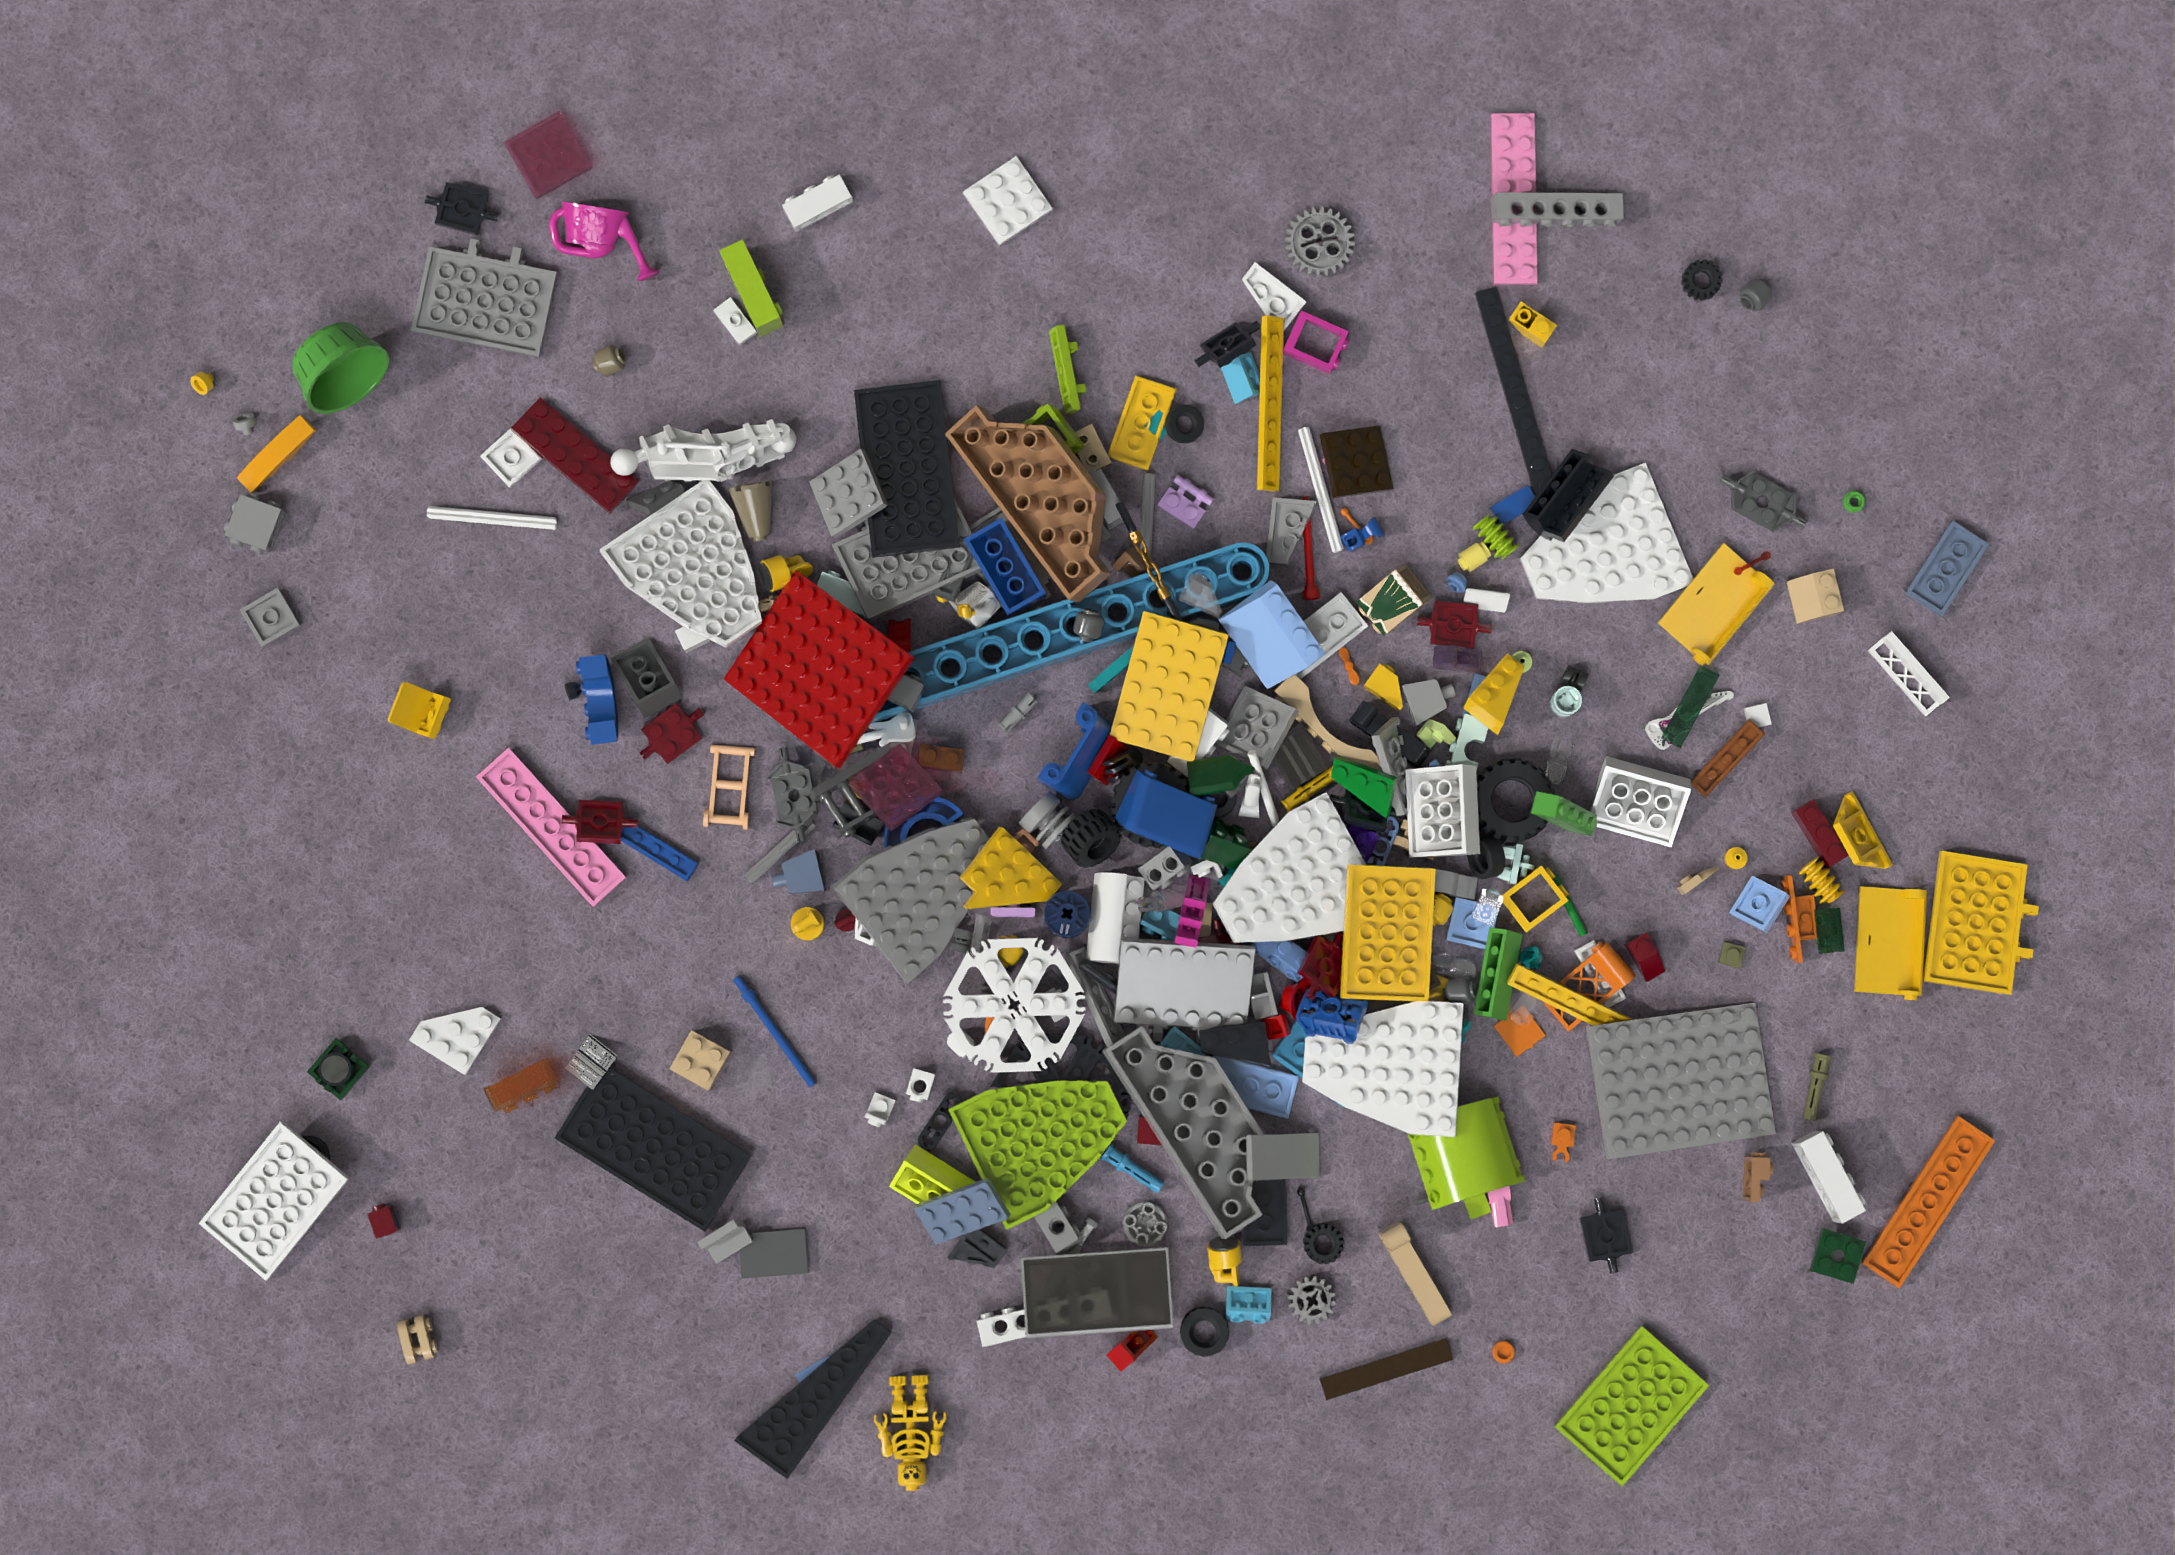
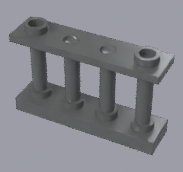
[809,746,914,839]

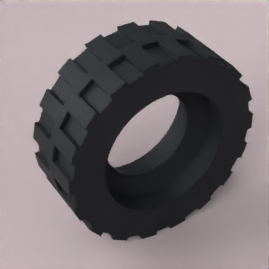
[1180,1307,1229,1357]

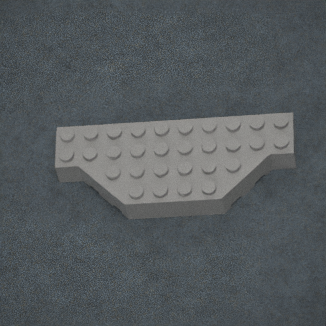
[1102,1026,1263,1239]

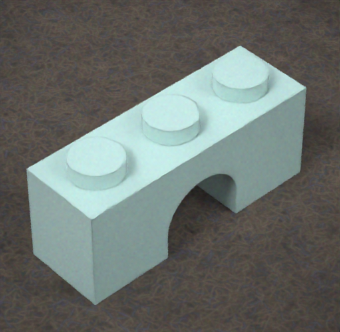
[1445,714,1488,771]

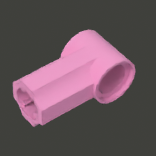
[1486,1186,1513,1227]

